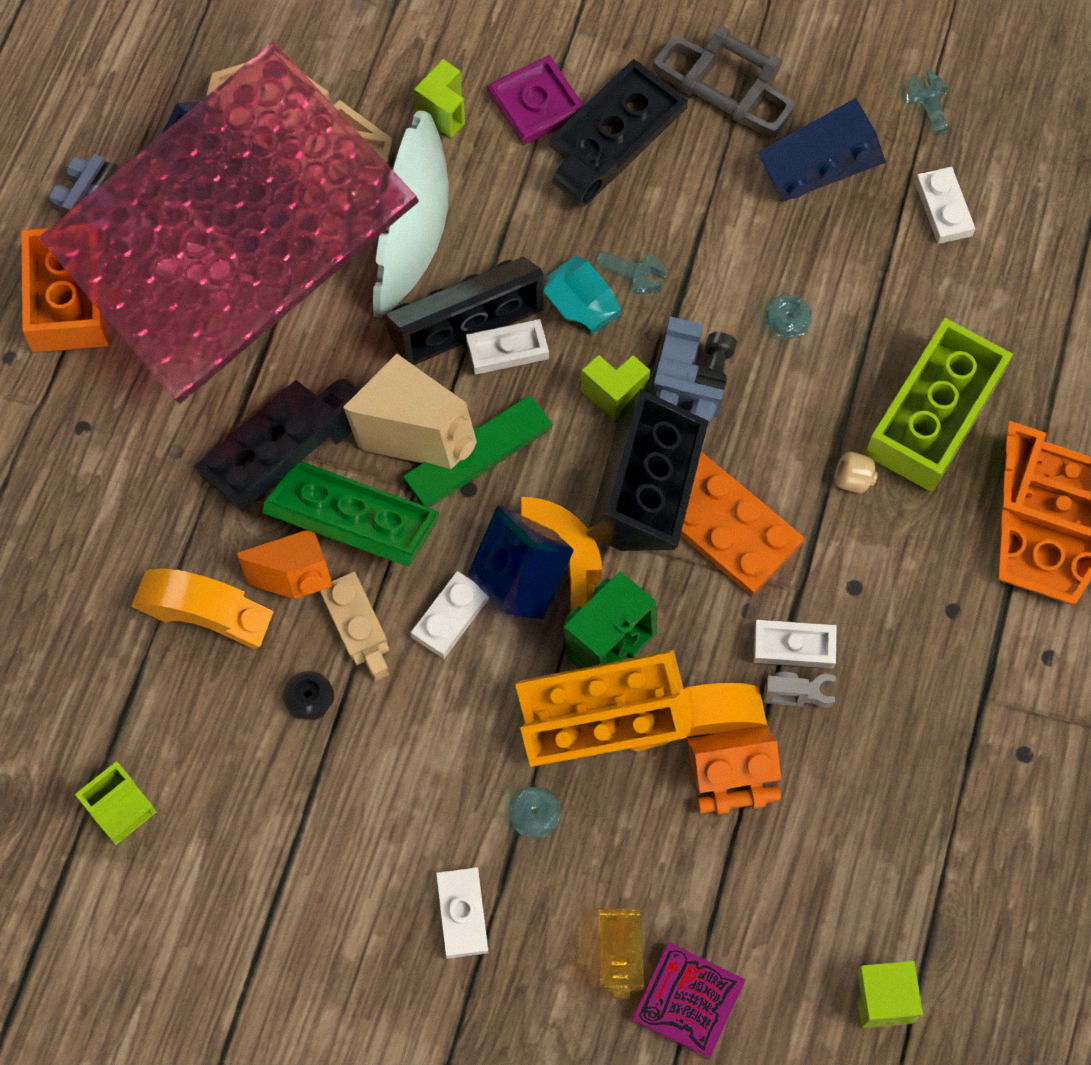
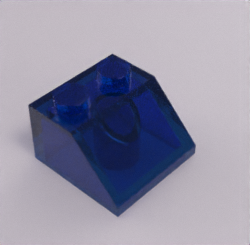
[467,505,574,619]

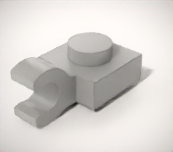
[763,672,836,708]

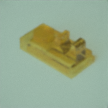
[598,909,644,998]

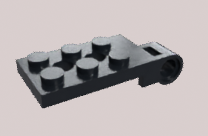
[549,59,688,207]
[194,379,361,512]

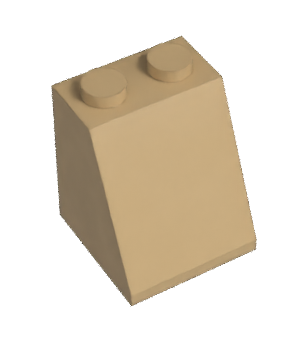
[343,354,477,469]

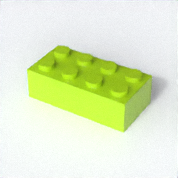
[865,318,1013,493]

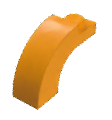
[521,497,602,612]
[131,569,274,649]
[631,683,767,752]

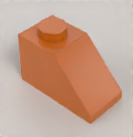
[237,530,333,599]

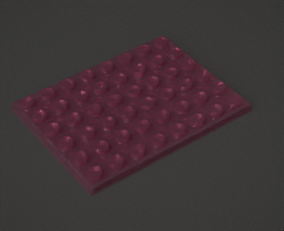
[38,40,419,404]

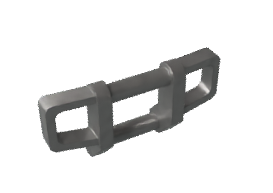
[654,25,795,138]

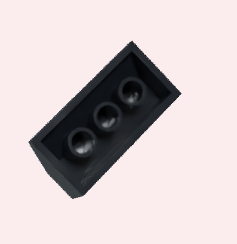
[386,256,544,365]
[587,389,709,551]

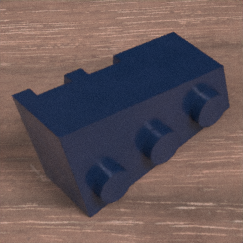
[757,98,886,202]

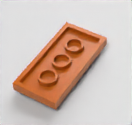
[681,451,805,597]

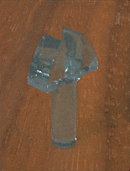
[907,70,949,134]
[596,251,667,295]

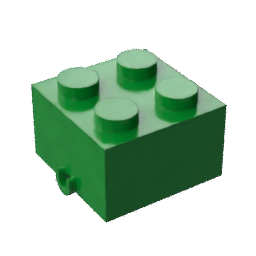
[564,571,657,668]

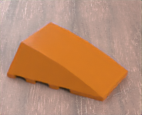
[998,421,1091,606]

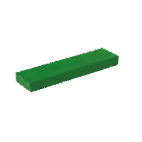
[403,395,552,508]

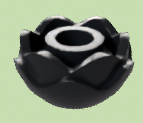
[283,671,334,720]

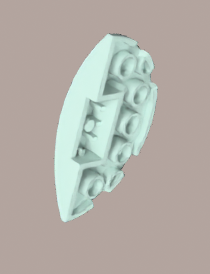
[373,111,449,318]

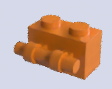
[687,726,781,815]

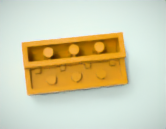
[515,650,692,767]

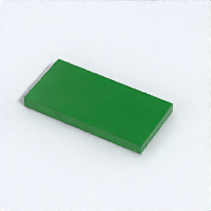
[263,461,439,567]

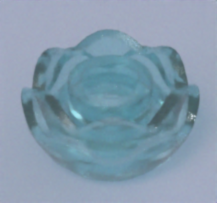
[765,294,812,339]
[509,786,562,838]

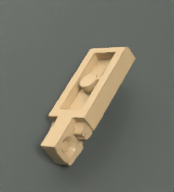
[319,571,389,682]

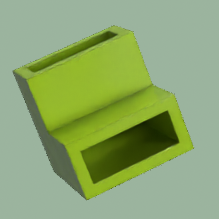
[414,59,465,139]
[581,355,650,422]
[75,761,157,845]
[857,961,923,1029]

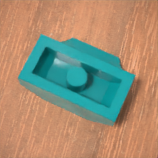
[543,255,621,335]

